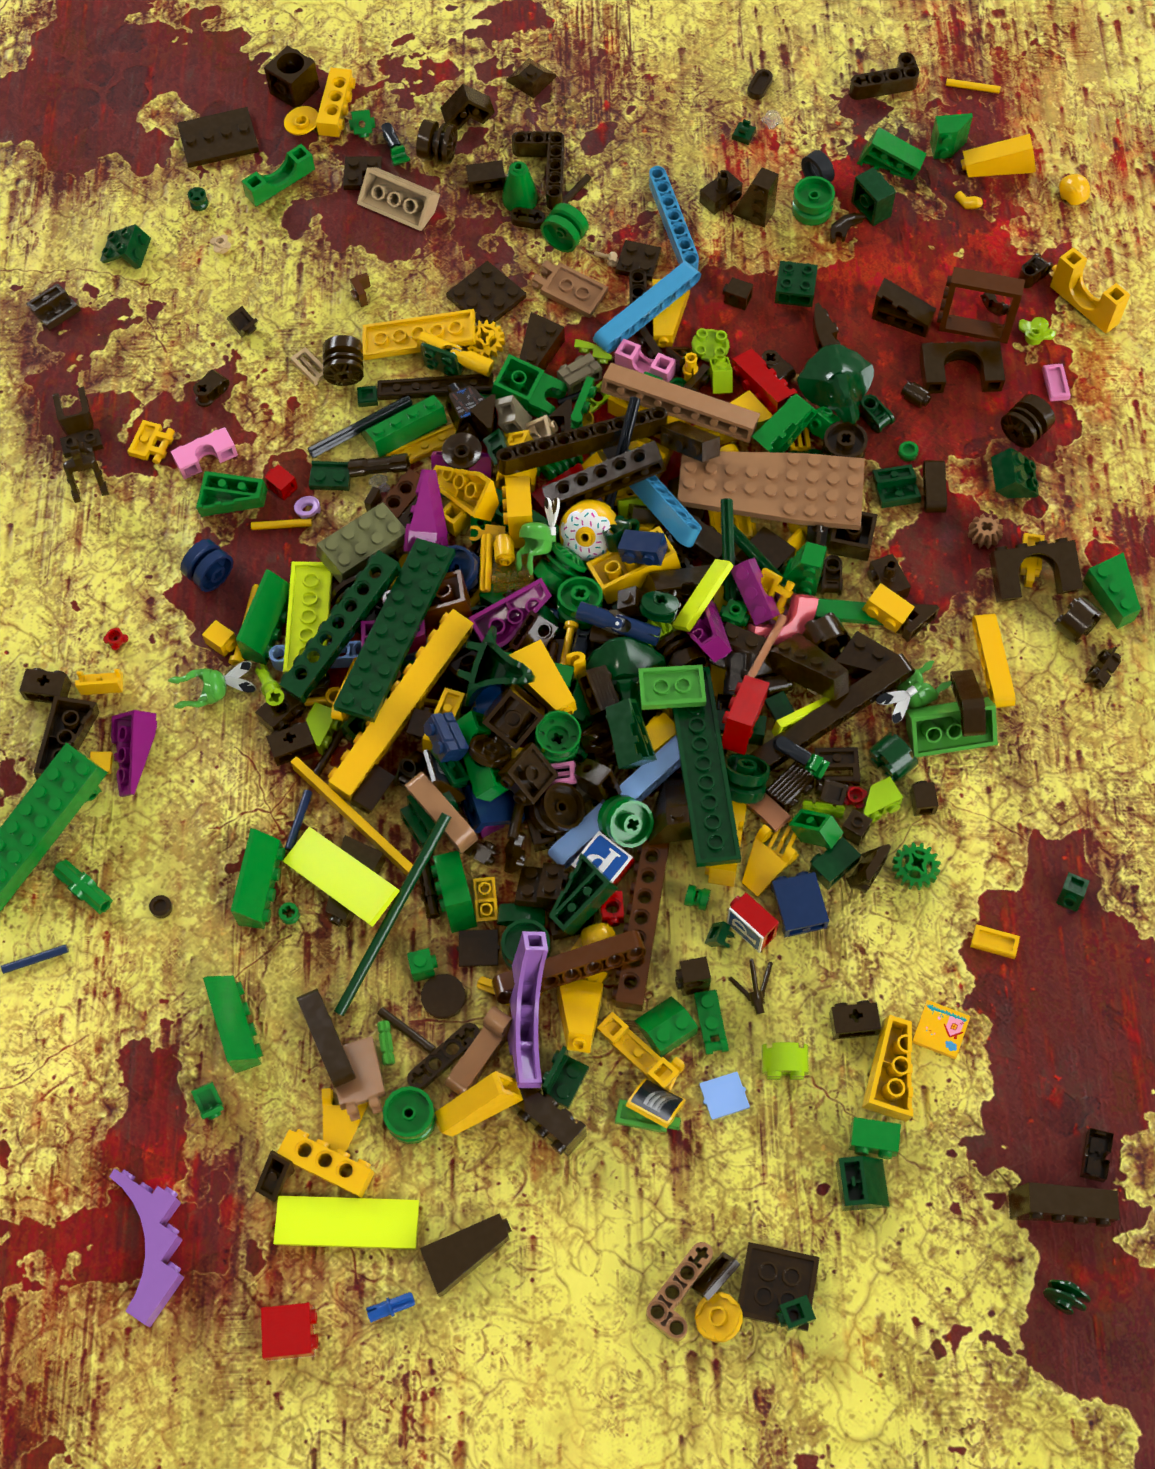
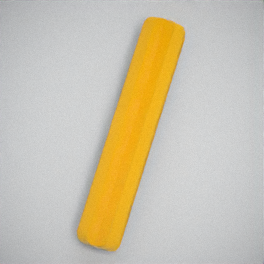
[479,533,493,593]

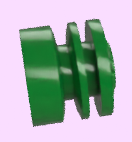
[533,542,588,593]
[534,710,581,764]

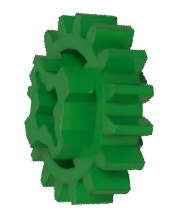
[892,842,941,890]

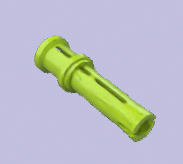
[255,664,284,706]

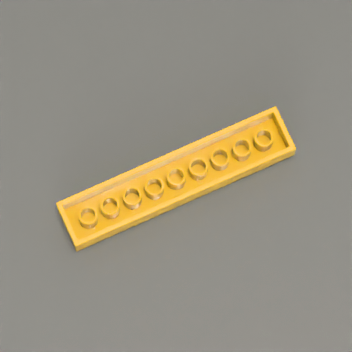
[328,609,474,803]

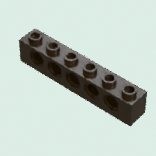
[542,441,667,515]

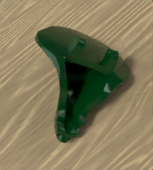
[797,344,874,424]
[456,625,535,707]
[586,637,666,714]

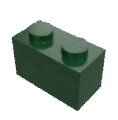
[809,837,861,890]

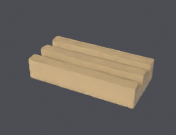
[290,347,324,386]

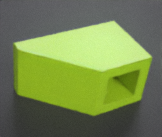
[709,355,733,394]
[306,702,341,755]
[863,776,903,823]

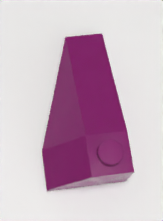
[403,469,448,551]
[468,578,552,648]
[111,710,157,797]

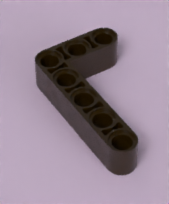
[512,131,565,210]

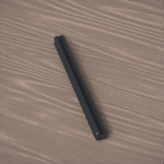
[307,396,413,458]
[604,396,641,510]

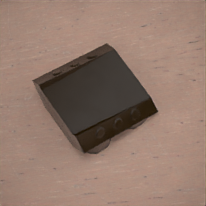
[846,844,891,893]

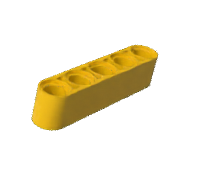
[972,613,1016,708]

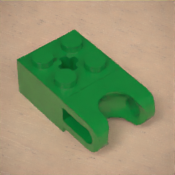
[491,354,568,418]

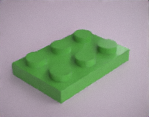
[638,665,706,710]

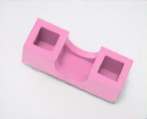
[615,338,676,382]
[171,427,238,480]

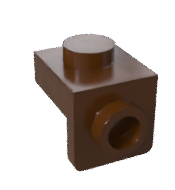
[350,273,371,307]

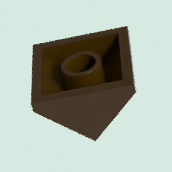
[470,394,498,445]

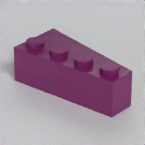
[675,597,732,663]

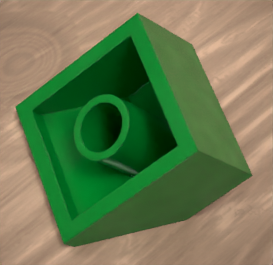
[930,113,973,159]
[634,996,698,1057]

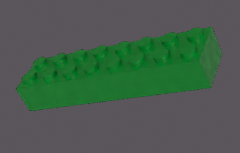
[0,743,108,912]

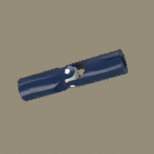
[575,601,662,646]

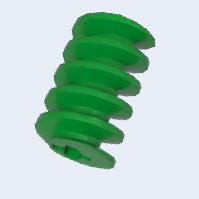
[540,455,583,481]

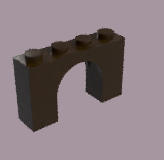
[919,341,1005,394]
[989,538,1083,603]

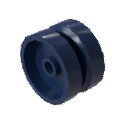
[180,539,234,592]
[447,545,480,595]

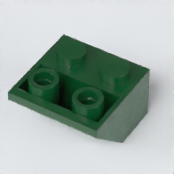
[991,448,1039,499]
[836,1156,890,1211]

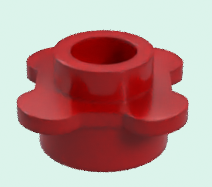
[103,628,128,650]
[844,786,868,809]

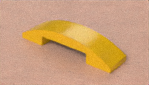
[597,1012,680,1089]

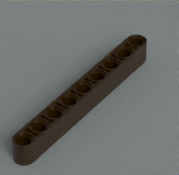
[496,406,668,475]
[750,653,916,771]

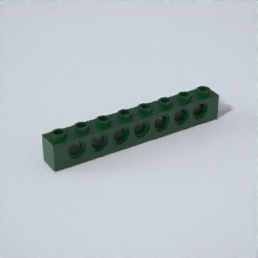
[279,550,401,704]

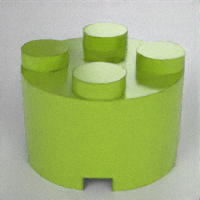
[762,1042,809,1080]

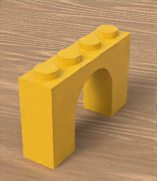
[1050,247,1130,334]

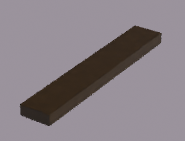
[377,373,494,401]

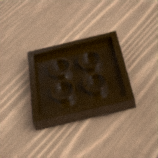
[446,261,526,324]
[738,1242,820,1332]

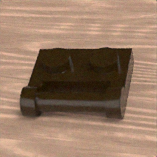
[814,747,860,786]

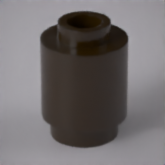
[901,381,932,408]
[762,674,793,698]

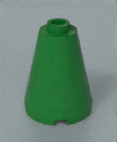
[502,161,539,211]

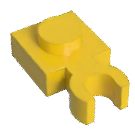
[469,524,506,542]

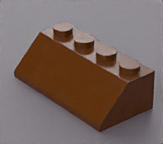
[382,569,473,629]

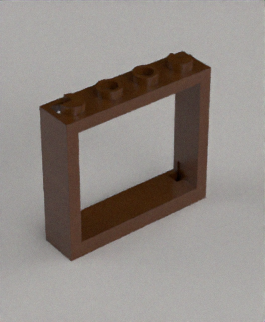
[937,267,1025,344]

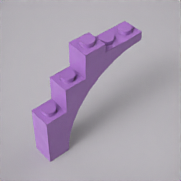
[507,931,548,1088]
[109,1169,185,1327]

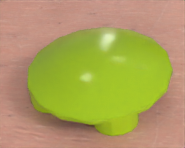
[691,328,730,362]

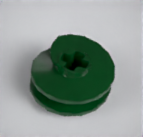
[640,591,679,623]
[1043,1279,1091,1315]

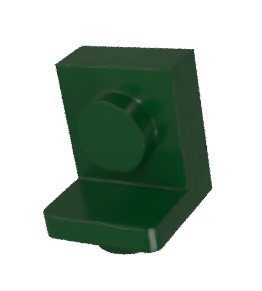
[1056,872,1090,912]

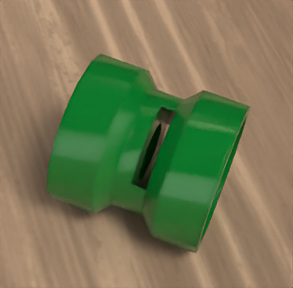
[684,884,711,911]

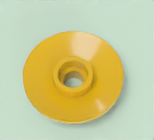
[284,106,318,135]

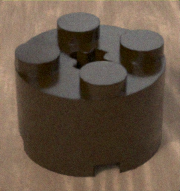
[1054,597,1104,645]
[802,613,851,659]

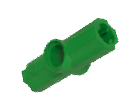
[52,859,113,914]

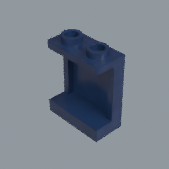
[461,784,526,833]
[771,871,829,938]

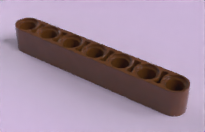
[492,930,646,1004]

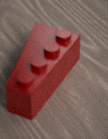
[732,348,797,415]

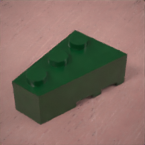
[549,853,618,936]

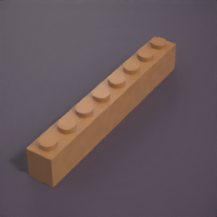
[601,363,760,443]

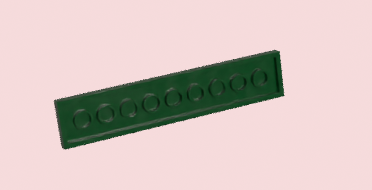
[333,538,456,722]
[672,667,741,867]

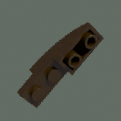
[813,302,841,350]

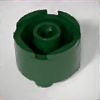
[869,732,918,782]

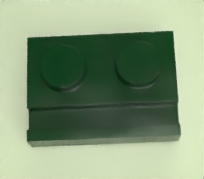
[309,461,351,491]

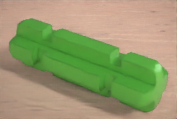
[377,1020,395,1066]

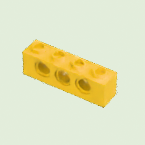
[316,67,356,137]
[277,1129,375,1198]

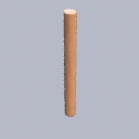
[747,614,787,678]

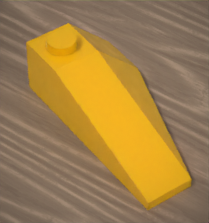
[433,465,499,522]

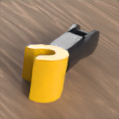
[566,628,591,678]

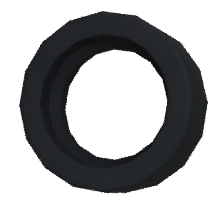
[801,150,835,182]

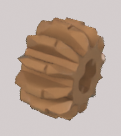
[968,514,1003,549]

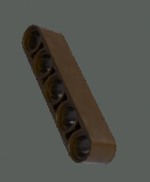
[297,988,356,1088]

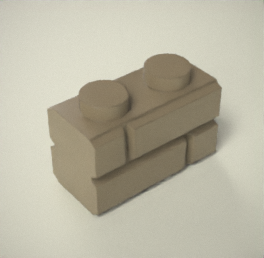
[557,353,602,395]

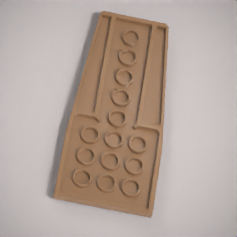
[677,451,865,530]

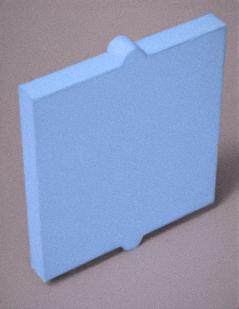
[699,1072,750,1120]

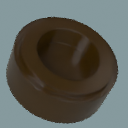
[149,895,173,918]

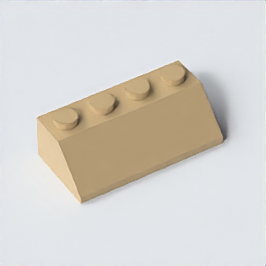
[357,168,440,231]

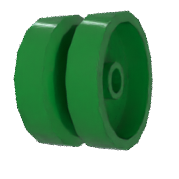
[792,176,835,226]
[540,203,589,253]
[557,576,603,630]
[597,794,654,848]
[383,1086,437,1144]

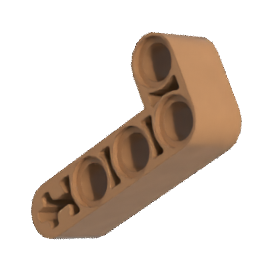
[404,772,478,854]
[444,1006,513,1095]
[646,1242,713,1342]

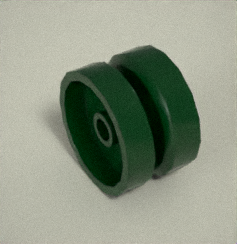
[725,753,770,804]
[501,919,551,970]

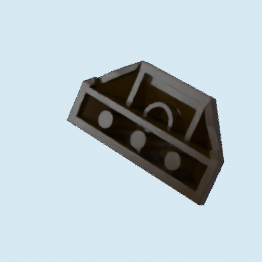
[703,622,775,678]

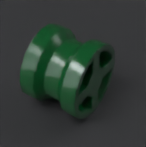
[187,187,209,211]

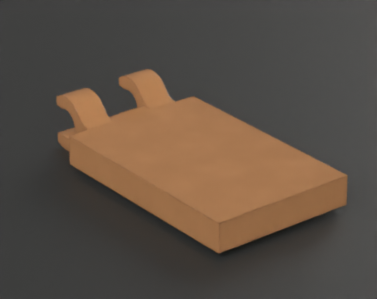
[531,260,609,318]
[336,1036,386,1122]

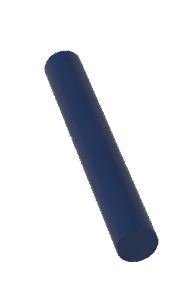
[285,790,312,851]
[1,944,69,974]

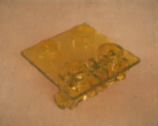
[492,553,534,593]

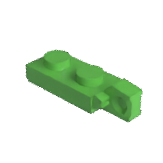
[615,1099,681,1133]

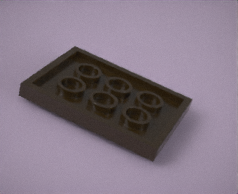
[177,107,259,168]

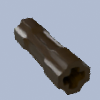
[348,453,410,478]

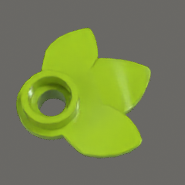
[1019,317,1056,345]

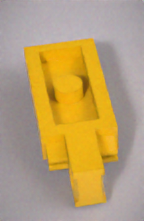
[1019,533,1045,588]

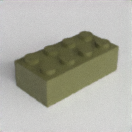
[316,502,406,583]

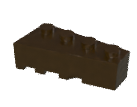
[34,695,100,780]
[509,1073,587,1156]
[1008,1182,1120,1227]

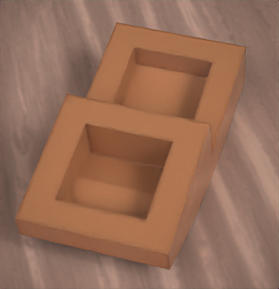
[746,793,791,832]

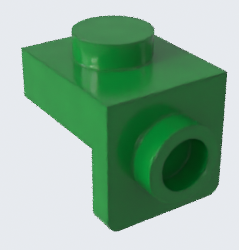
[191,1081,224,1120]

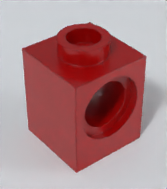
[264,464,298,501]
[601,891,624,927]

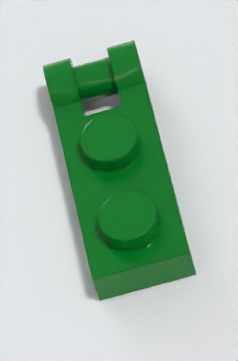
[571,376,597,430]
[694,990,729,1055]

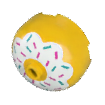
[559,499,617,562]

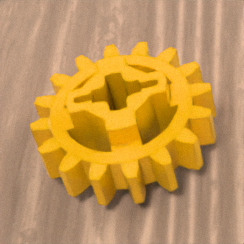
[464,320,505,359]

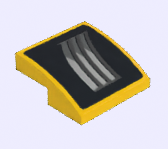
[625,1078,686,1129]

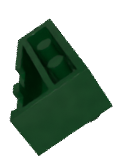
[605,698,657,769]

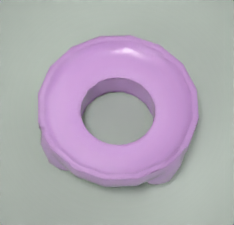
[294,496,321,519]

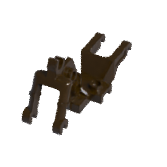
[52,386,110,503]

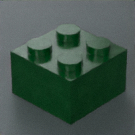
[851,167,896,226]

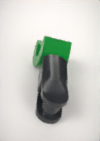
[381,123,410,166]
[773,736,830,780]

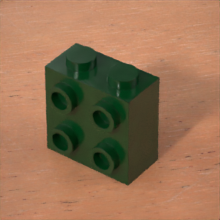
[774,261,818,307]

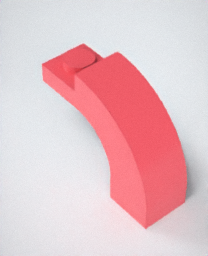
[747,593,819,645]

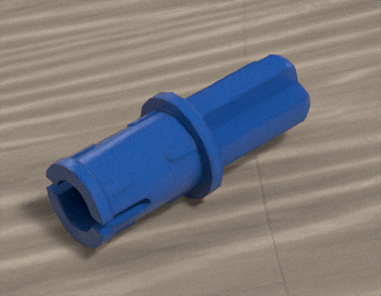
[366,1292,415,1323]

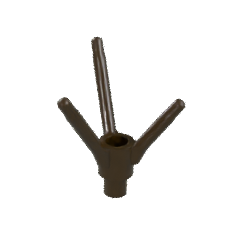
[729,959,773,1015]

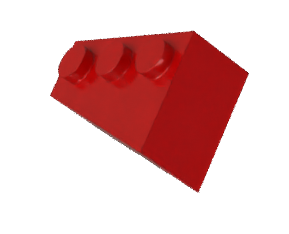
[722,675,770,755]

